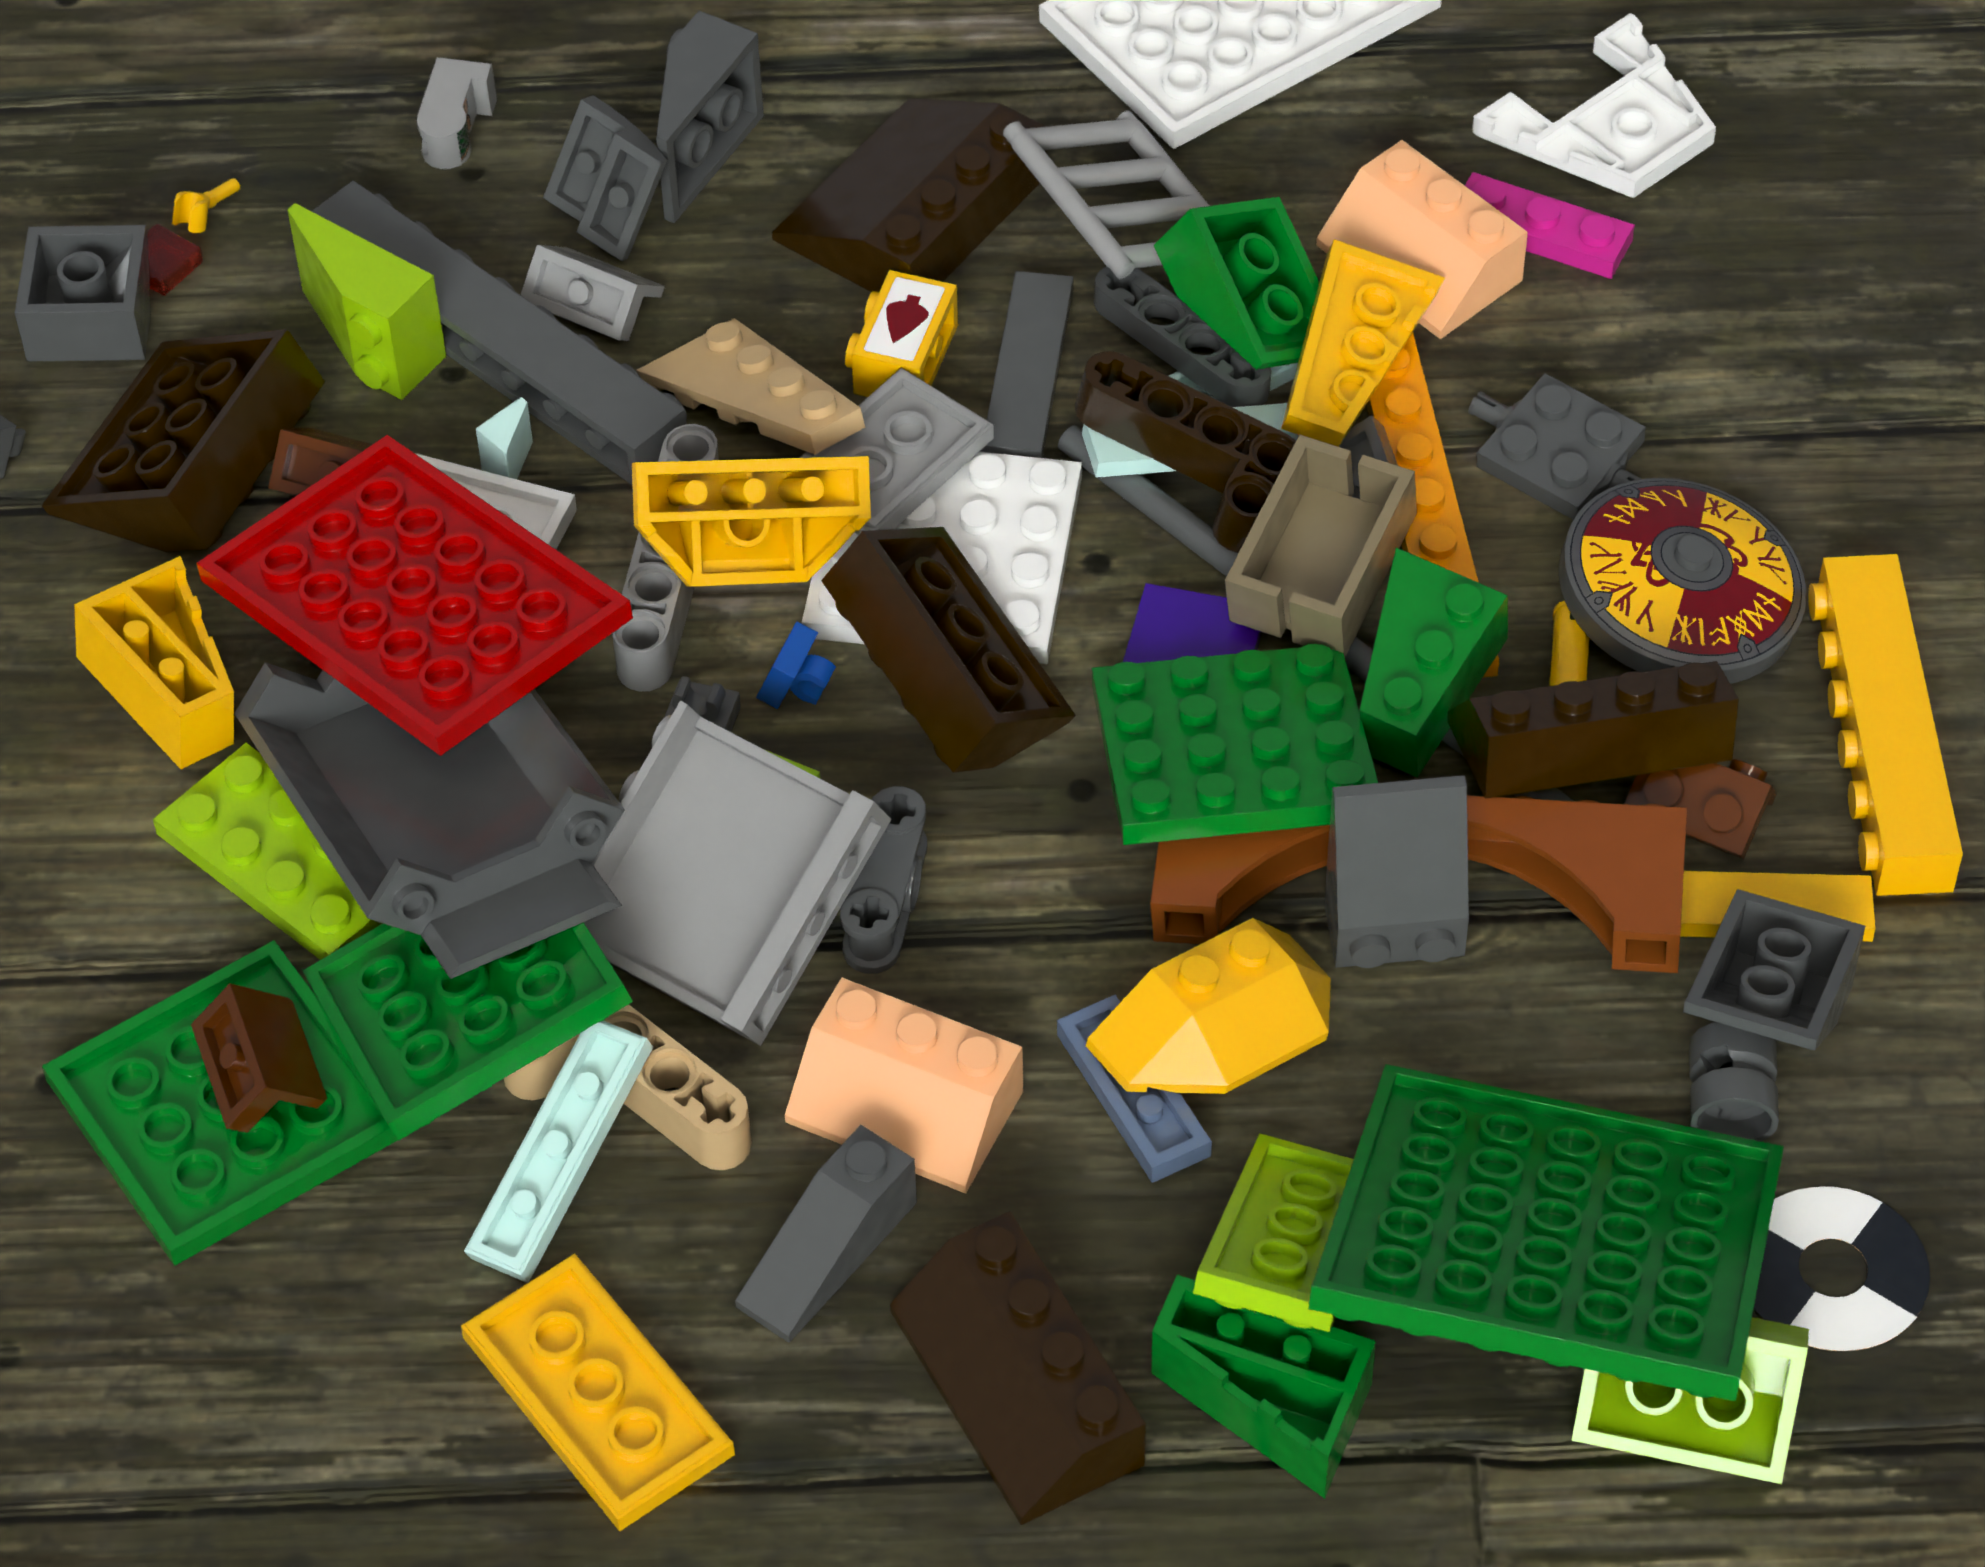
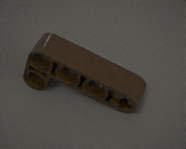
[1075,351,1296,553]

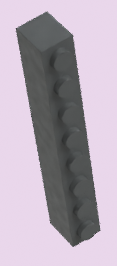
[312,180,687,485]

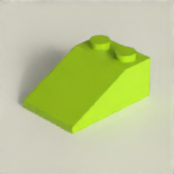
[288,203,446,400]

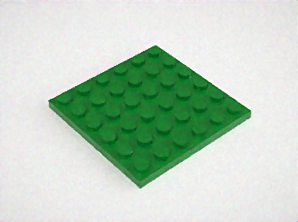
[1308,1064,1784,1401]

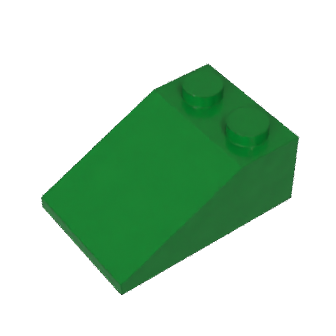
[1153,197,1320,370]

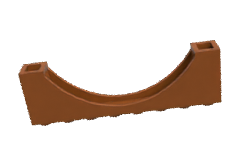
[1150,794,1687,973]

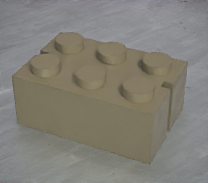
[1225,434,1417,657]

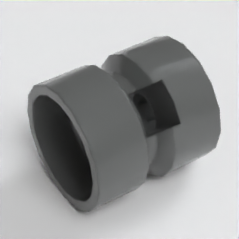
[1689,1022,1779,1141]

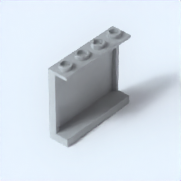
[584,701,891,1046]

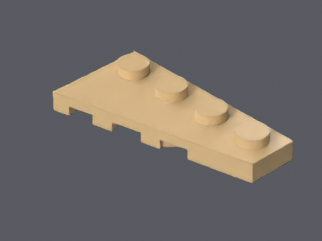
[636,318,865,455]

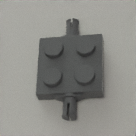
[1468,373,1646,520]

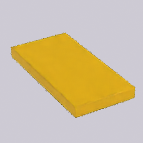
[461,1253,735,1531]

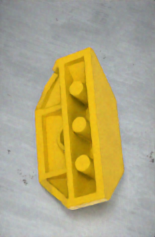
[632,456,871,587]
[1086,918,1331,1094]

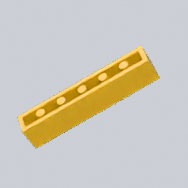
[1808,554,1963,896]

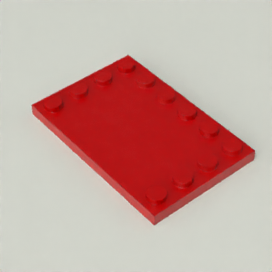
[196,435,633,756]

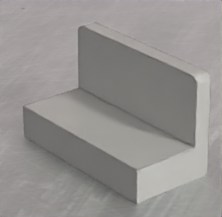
[520,245,665,341]

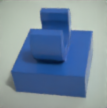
[756,621,836,709]

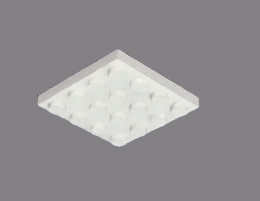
[802,452,1082,664]

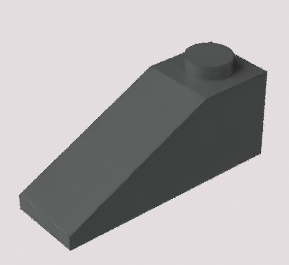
[735,1125,917,1343]

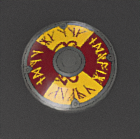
[1559,478,1807,684]

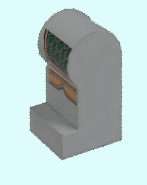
[417,57,497,169]

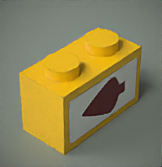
[845,270,958,397]

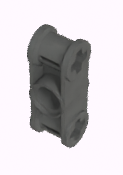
[840,786,927,974]

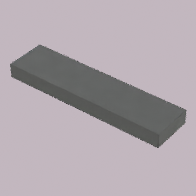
[982,271,1074,458]

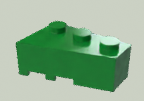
[1359,548,1508,778]
[1151,1274,1376,1499]

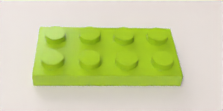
[153,743,382,960]
[1193,1133,1354,1332]

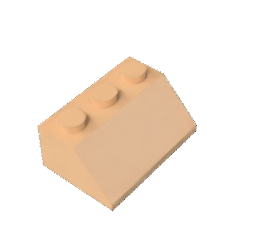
[1316,140,1528,339]
[785,978,1023,1194]

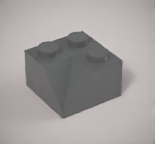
[14,225,151,361]

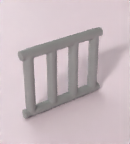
[1003,111,1210,279]

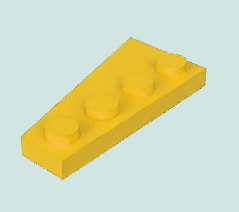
[1281,239,1445,447]

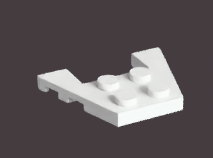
[1472,13,1716,198]

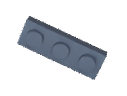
[1057,995,1212,1183]

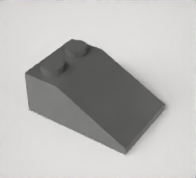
[656,10,764,223]
[1324,775,1469,968]
[1683,889,1865,1051]

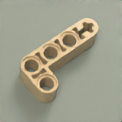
[504,1004,752,1170]

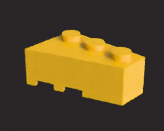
[74,556,234,769]

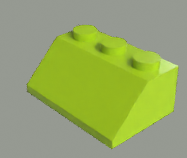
[1571,1317,1809,1484]

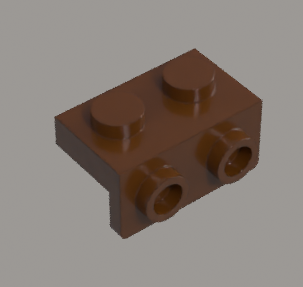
[1624,759,1777,860]

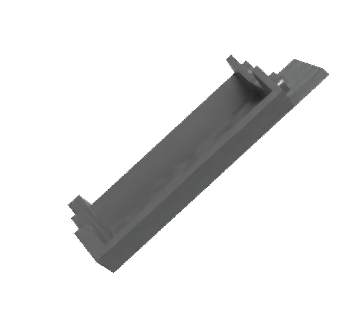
[234,662,625,979]

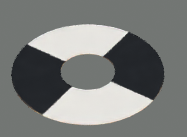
[1754,1186,1930,1351]

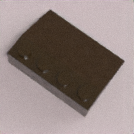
[772,98,1047,292]
[42,329,325,552]

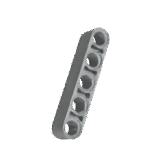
[612,424,719,692]

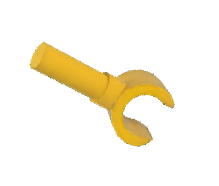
[172,178,240,233]

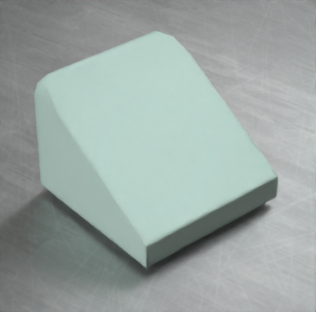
[476,397,533,479]

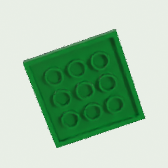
[1092,644,1378,845]
[302,922,633,1141]
[42,940,398,1266]

